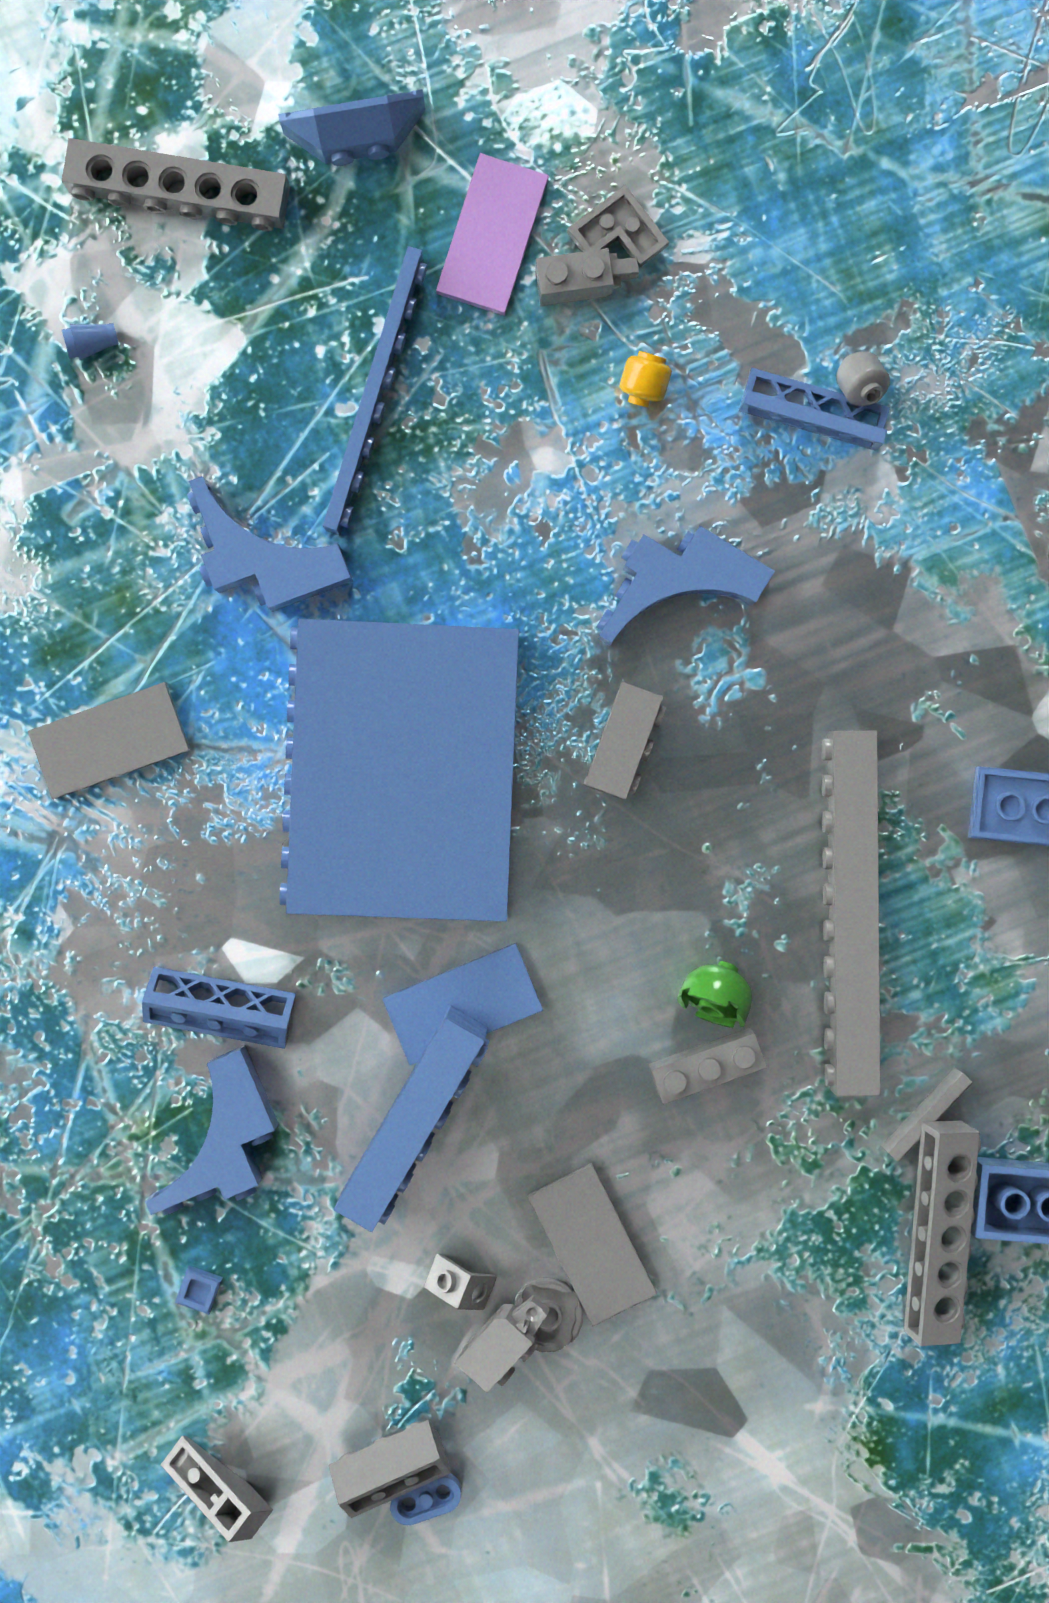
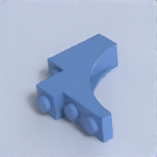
[187,476,353,612]
[596,526,775,646]
[145,1045,279,1216]

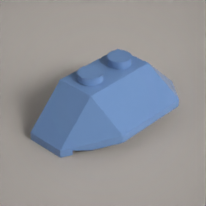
[278,89,425,166]

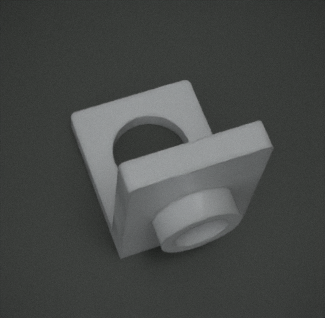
[424,1254,497,1310]

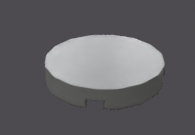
[513,1278,583,1352]

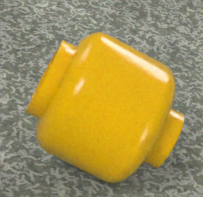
[619,351,672,408]

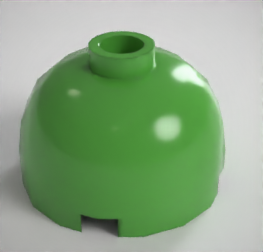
[677,961,752,1028]

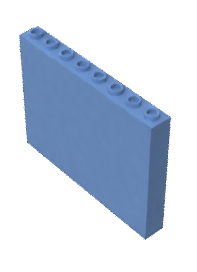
[280,618,519,922]

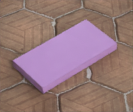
[436,153,549,316]

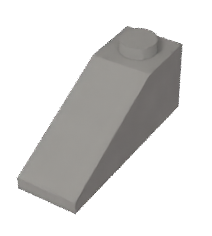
[161,1436,273,1542]

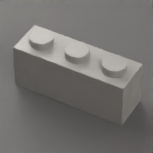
[583,681,666,800]
[648,1028,767,1105]
[329,1420,451,1518]

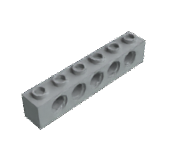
[61,138,290,231]
[904,1120,981,1346]

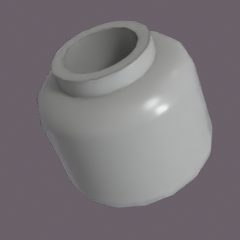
[836,352,890,406]

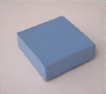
[175,1265,223,1315]

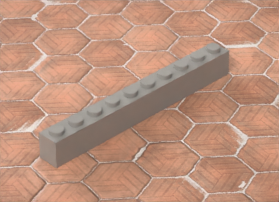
[821,730,881,1096]

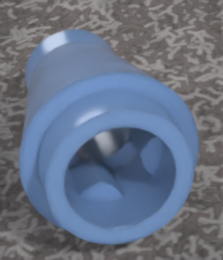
[62,323,119,361]

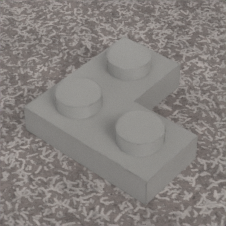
[567,185,669,268]

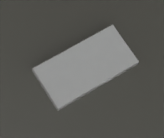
[28,682,191,799]
[528,1163,657,1326]

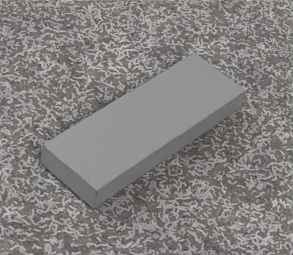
[881,1068,973,1161]

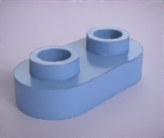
[390,1473,461,1525]

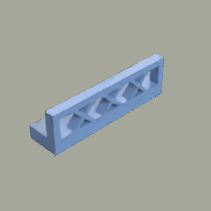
[739,368,890,451]
[142,967,296,1049]

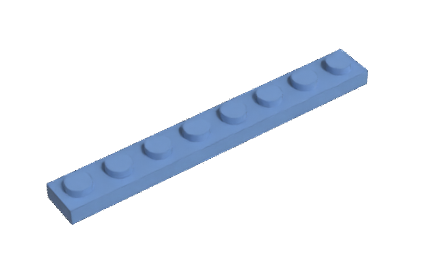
[323,246,428,535]

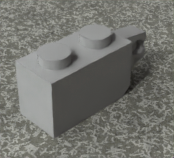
[535,248,639,307]
[454,1295,550,1393]

